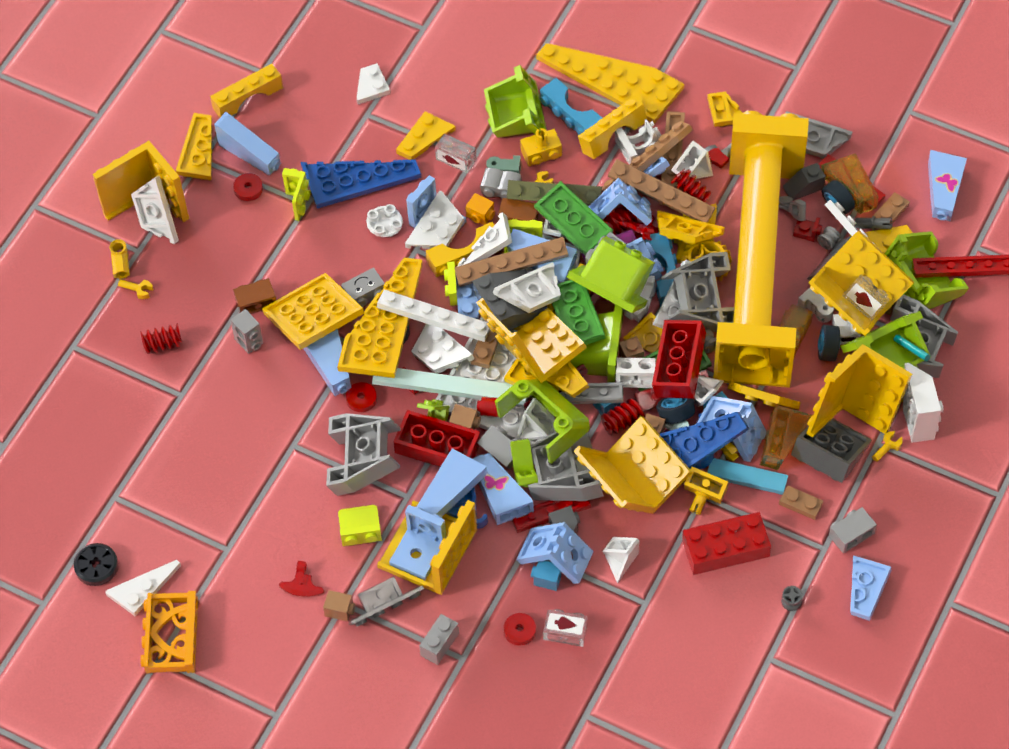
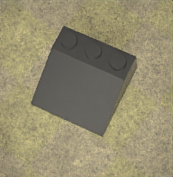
[472,269,547,331]
[791,419,872,483]

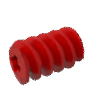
[671,168,712,202]
[603,205,637,235]
[140,323,182,354]
[601,398,645,435]

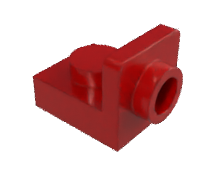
[793,217,823,242]

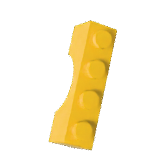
[210,64,283,118]
[578,98,647,159]
[426,222,497,277]

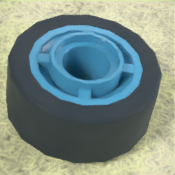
[821,180,855,215]
[818,325,840,362]
[656,398,696,424]

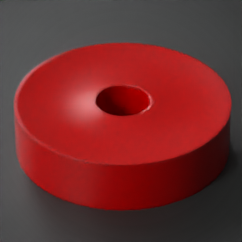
[233,173,263,201]
[346,382,377,412]
[504,613,536,646]

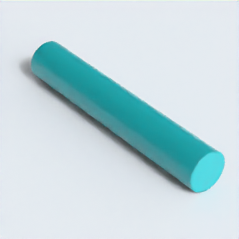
[894,335,930,361]

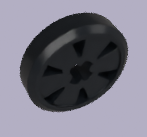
[73,543,118,586]

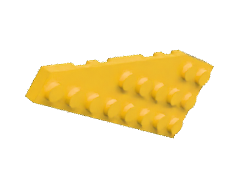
[536,43,685,124]
[337,258,423,378]

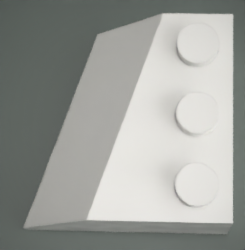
[903,363,943,443]

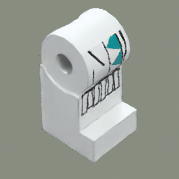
[797,288,834,323]

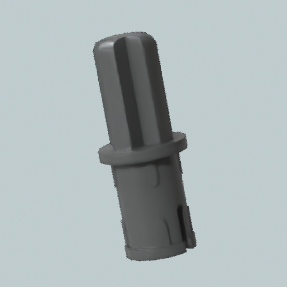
[855,216,893,231]

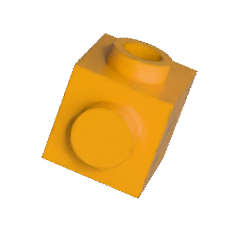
[465,193,496,225]

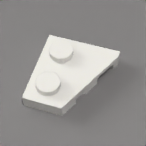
[356,63,390,105]

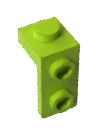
[417,399,450,422]
[510,439,538,487]

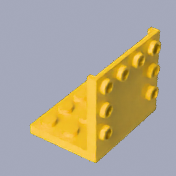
[92,141,189,222]
[808,230,914,336]
[476,298,587,383]
[806,344,913,438]
[574,416,693,514]
[377,500,477,595]

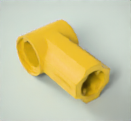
[109,239,130,279]

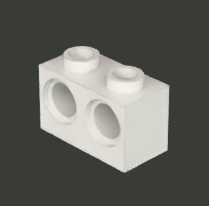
[616,358,656,388]

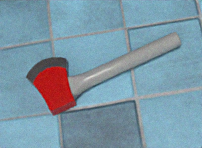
[705,143,731,169]

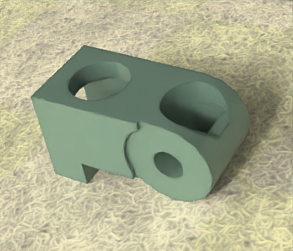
[486,155,521,174]

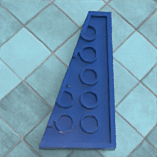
[300,159,421,209]
[659,412,749,469]

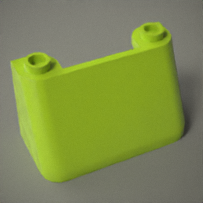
[884,231,969,309]

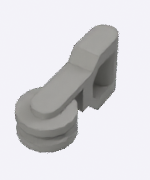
[779,196,806,221]

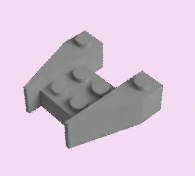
[661,252,734,332]
[890,295,958,378]
[326,413,401,496]
[528,431,604,501]

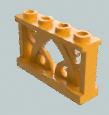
[140,591,198,674]

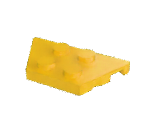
[657,210,725,244]
[727,381,801,410]

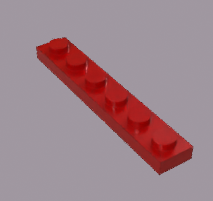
[911,255,1009,278]

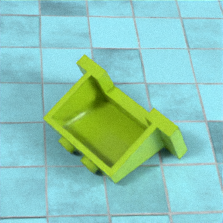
[484,65,547,138]
[567,236,655,313]
[571,304,623,383]
[840,311,931,369]

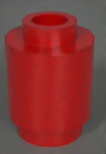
[477,397,499,417]

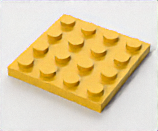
[262,273,364,350]

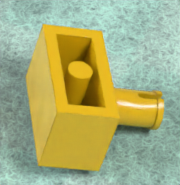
[520,128,562,167]
[684,467,728,515]

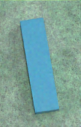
[707,458,788,495]

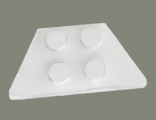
[131,176,179,244]
[405,190,464,249]
[493,262,561,313]
[412,324,475,374]

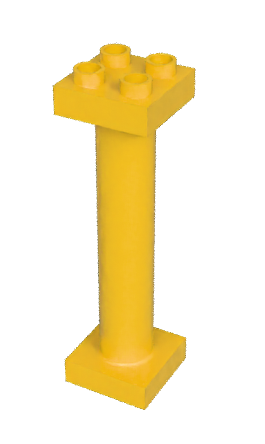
[713,111,809,388]

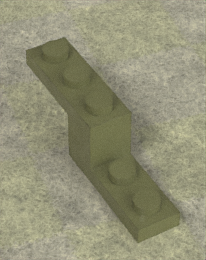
[507,180,602,204]

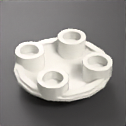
[366,204,403,237]

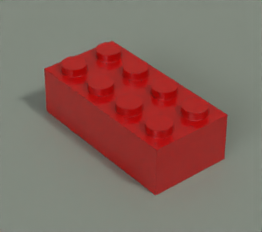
[652,320,706,399]
[393,410,481,467]
[682,512,771,575]

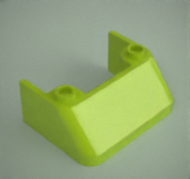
[495,379,590,464]

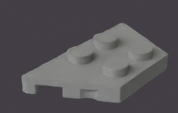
[785,111,853,159]

